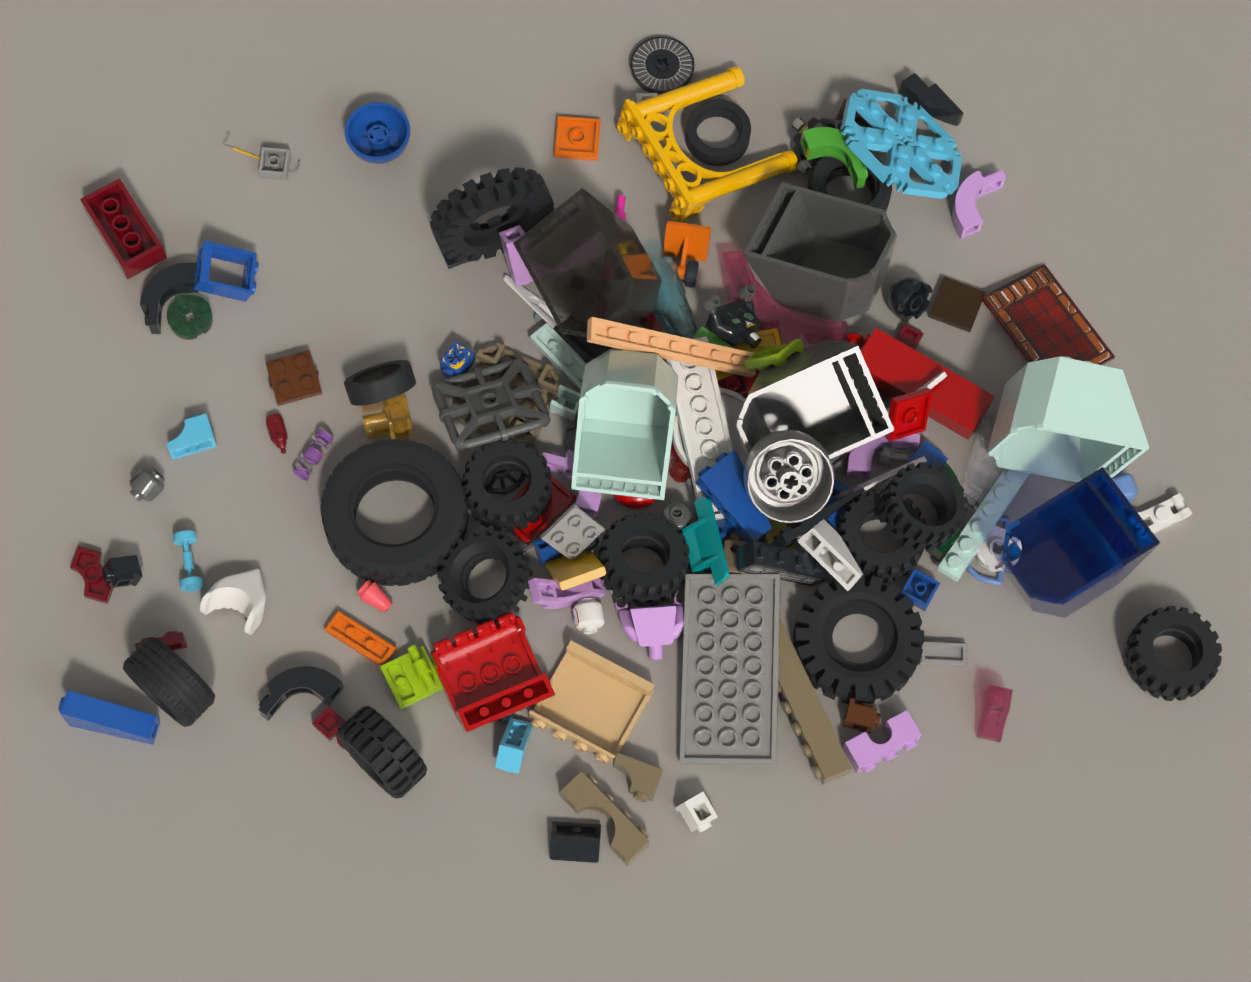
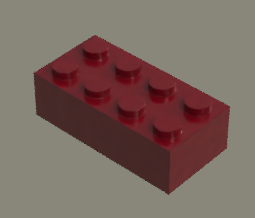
[80,178,167,280]

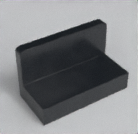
[550,821,601,863]

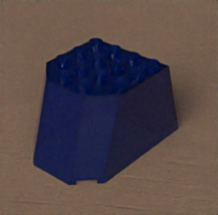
[1001,467,1160,618]

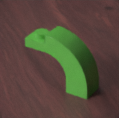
[800,127,868,189]

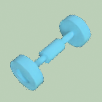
[172,530,204,592]

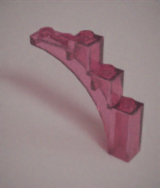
[721,250,848,346]

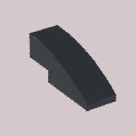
[899,73,964,126]

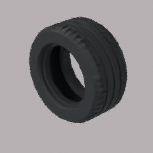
[807,156,892,212]
[123,637,215,727]

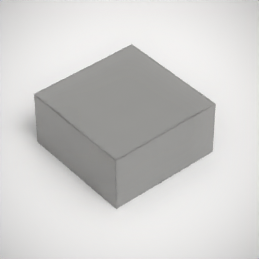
[258,147,292,180]

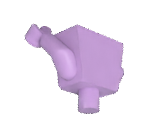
[615,595,685,660]

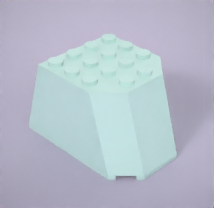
[571,349,678,500]
[988,356,1149,487]

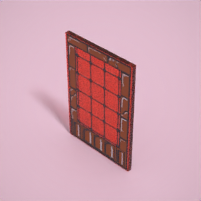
[981,264,1115,365]

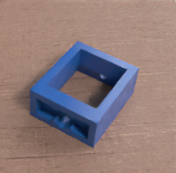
[193,240,259,302]

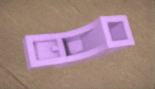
[528,578,606,609]

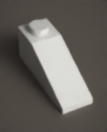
[798,519,863,591]

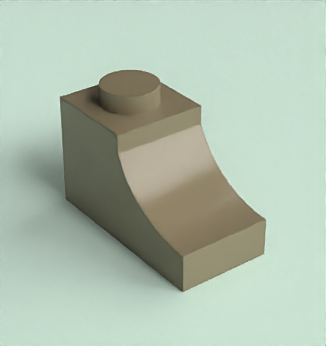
[614,753,663,802]

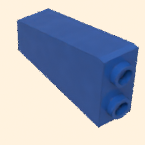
[696,450,772,543]
[58,690,160,745]

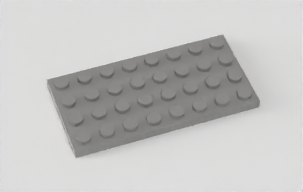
[679,574,781,765]

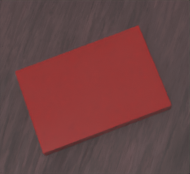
[510,476,576,545]

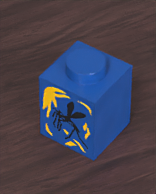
[440,341,475,378]

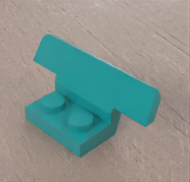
[682,497,729,586]

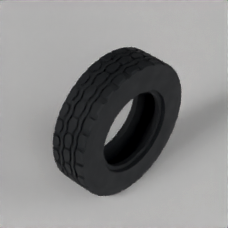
[321,439,468,586]

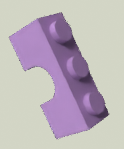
[842,710,922,773]

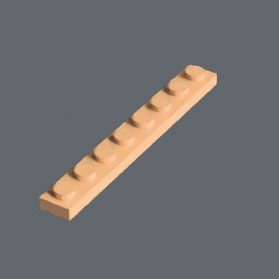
[587,317,756,377]

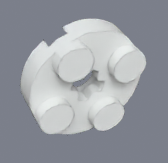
[975,526,1022,572]

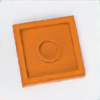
[554,116,601,161]

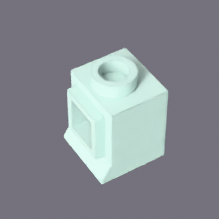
[550,385,580,421]

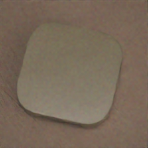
[453,343,560,445]

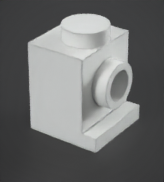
[675,791,718,833]

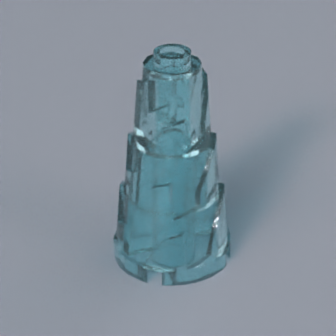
[633,257,698,339]

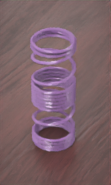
[293,430,334,481]

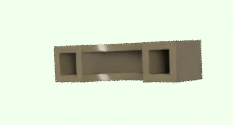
[560,771,649,866]

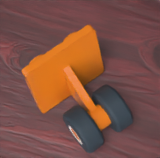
[663,221,711,288]

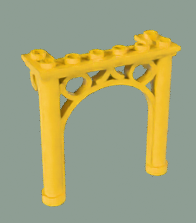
[617,66,798,223]

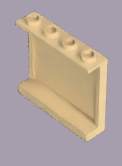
[529,640,655,764]

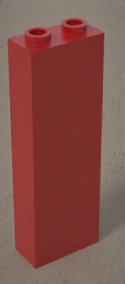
[861,328,995,440]

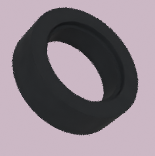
[685,99,751,166]
[344,360,416,406]

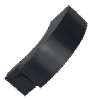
[140,263,199,334]
[258,666,344,721]

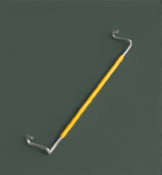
[223,133,300,173]

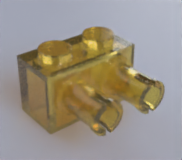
[362,394,414,440]

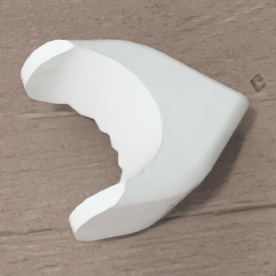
[200,568,266,635]

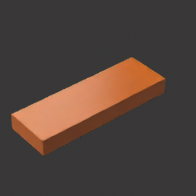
[324,611,397,666]

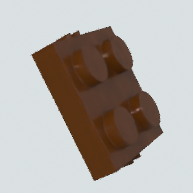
[265,350,322,406]

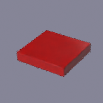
[885,388,932,441]

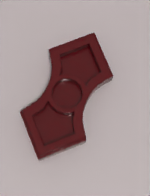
[70,546,114,604]

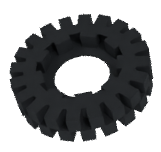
[430,167,555,262]
[793,574,924,704]

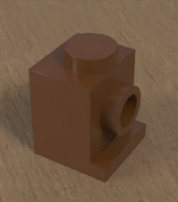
[843,698,881,734]

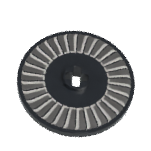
[630,36,695,94]

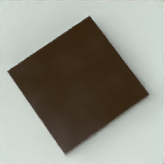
[928,277,986,333]

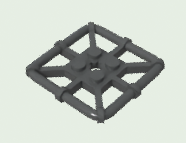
[431,358,551,451]

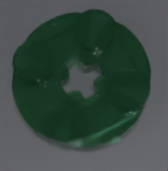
[167,295,213,340]

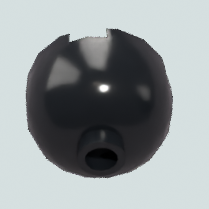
[888,277,933,323]

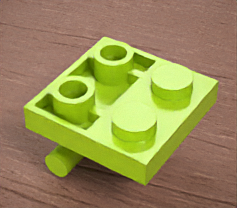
[380,645,444,710]

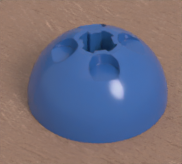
[345,102,410,164]

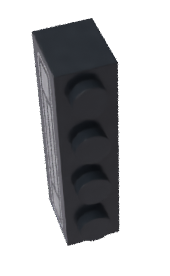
[736,541,829,586]

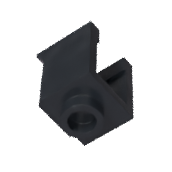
[102,555,143,588]

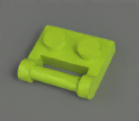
[744,339,804,370]

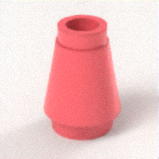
[357,580,393,613]

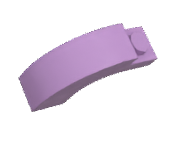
[952,170,1006,239]
[845,434,920,480]
[542,450,602,519]

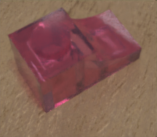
[976,685,1013,743]

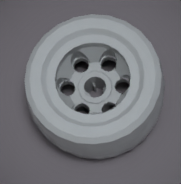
[743,430,834,523]

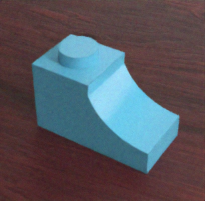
[166,414,217,460]
[495,718,533,774]

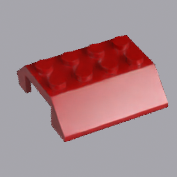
[430,611,555,733]

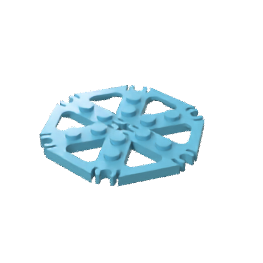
[840,89,962,199]

